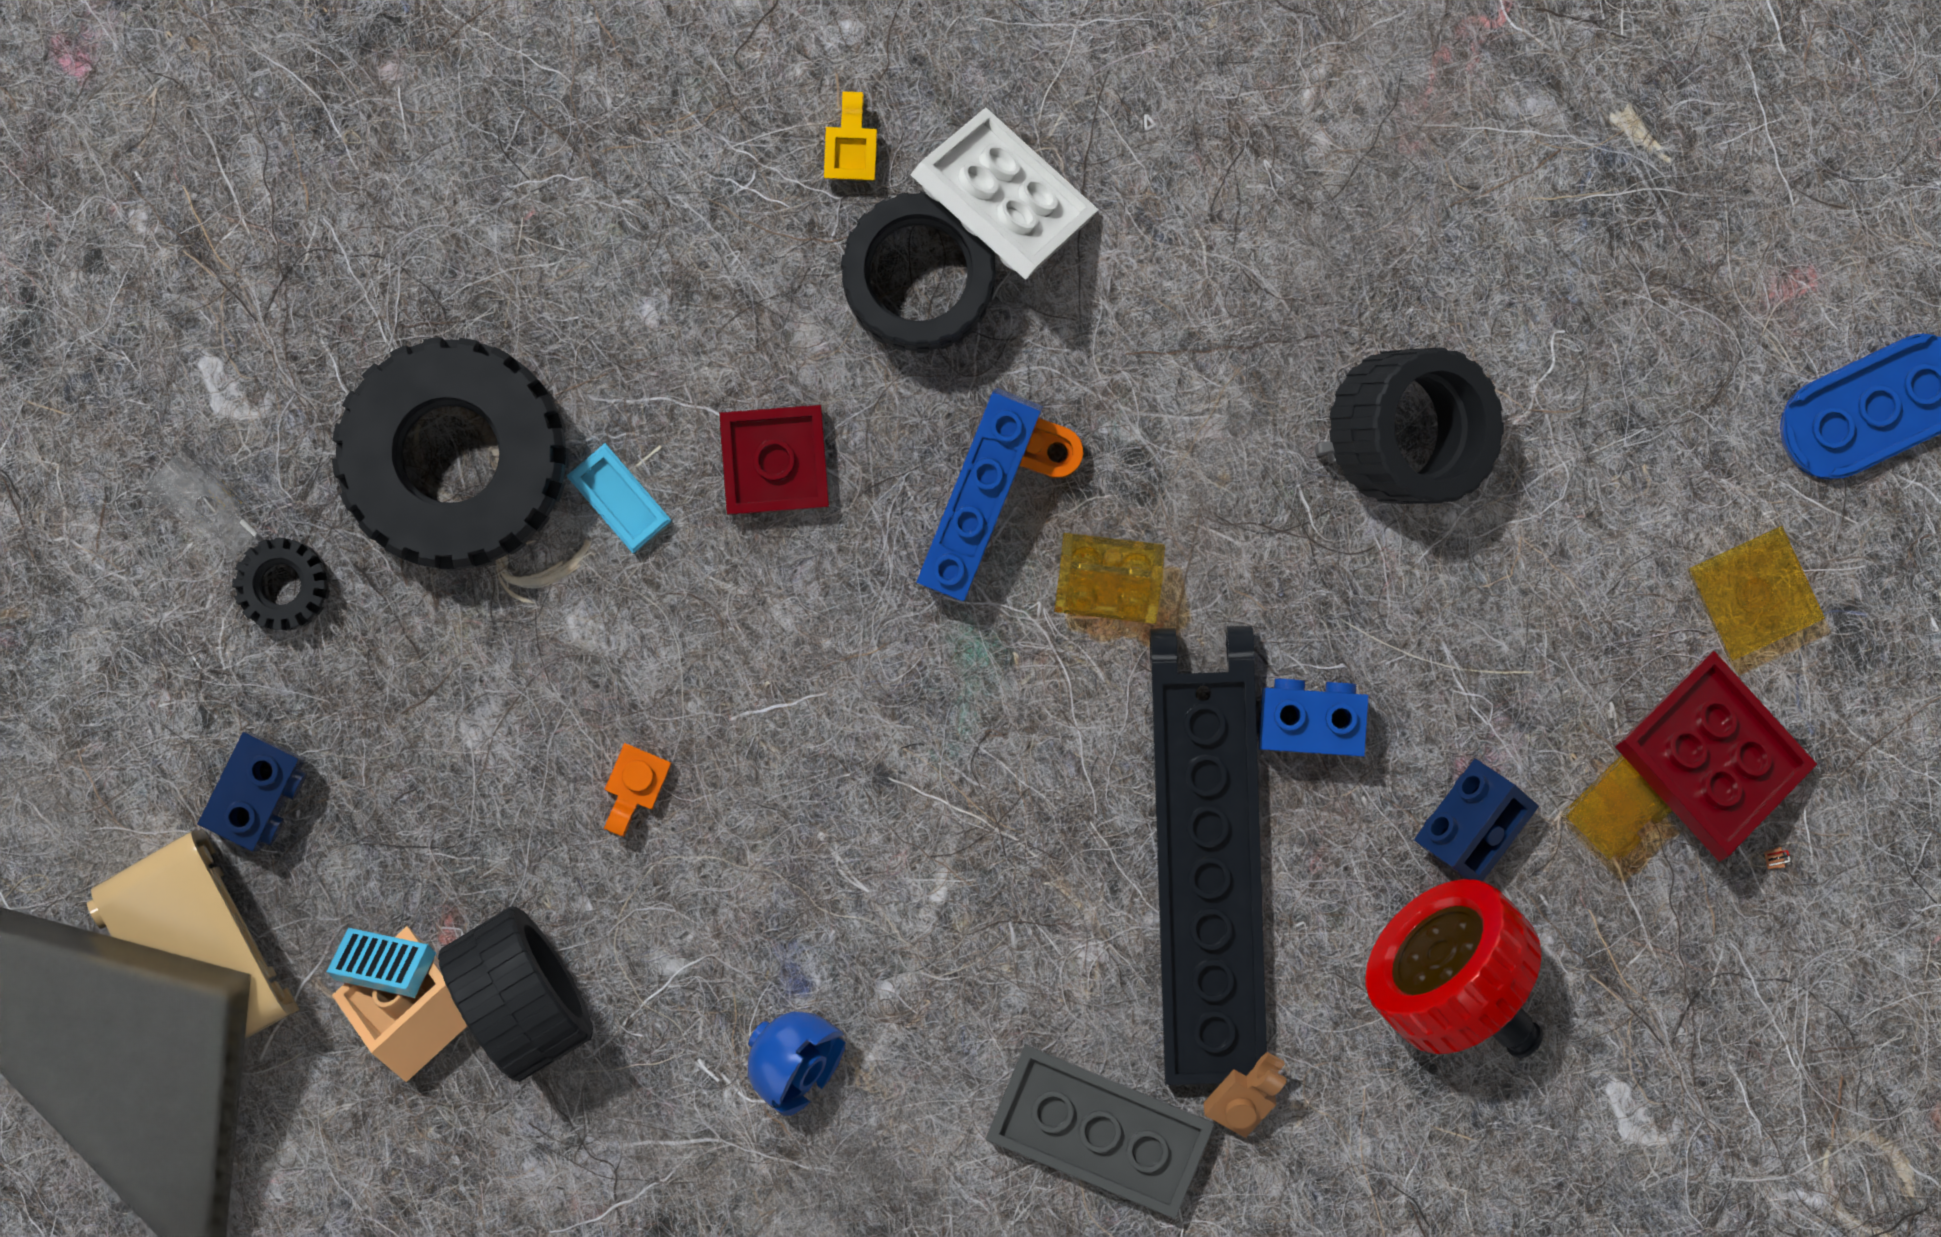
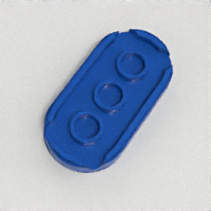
[1780,333,1941,480]

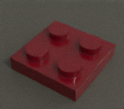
[719,405,829,515]

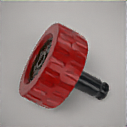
[1365,879,1543,1058]

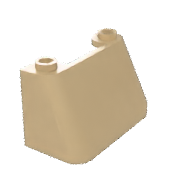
[87,830,300,1069]

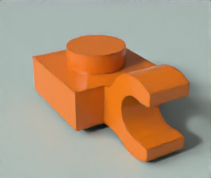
[604,743,672,837]

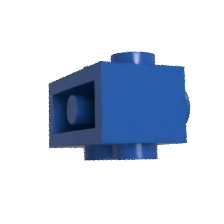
[1258,678,1368,756]

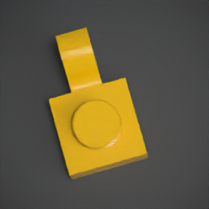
[824,91,877,181]

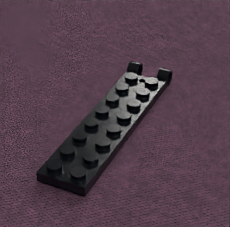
[1150,625,1267,1085]

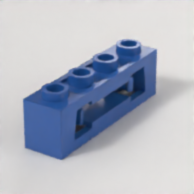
[916,387,1043,602]

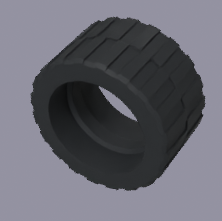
[841,191,996,353]
[1329,347,1504,504]
[438,906,593,1082]

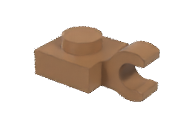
[1203,1052,1287,1138]

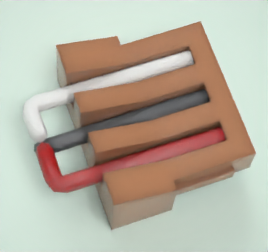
[1764,847,1790,869]

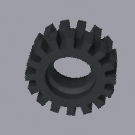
[232,538,330,631]

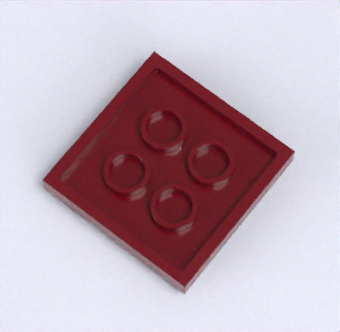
[1615,651,1817,862]

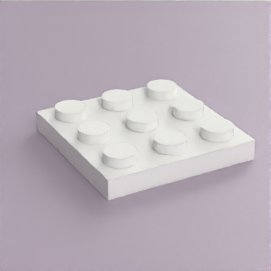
[910,107,1099,280]

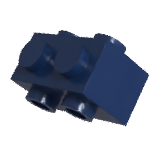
[197,732,307,852]
[1414,758,1539,881]

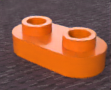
[1019,418,1083,478]

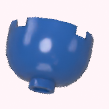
[747,1011,846,1116]

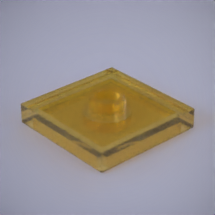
[1687,526,1825,661]

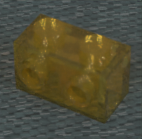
[1054,533,1165,624]

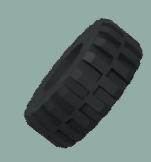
[332,337,569,570]

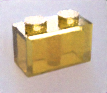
[1559,754,1672,860]

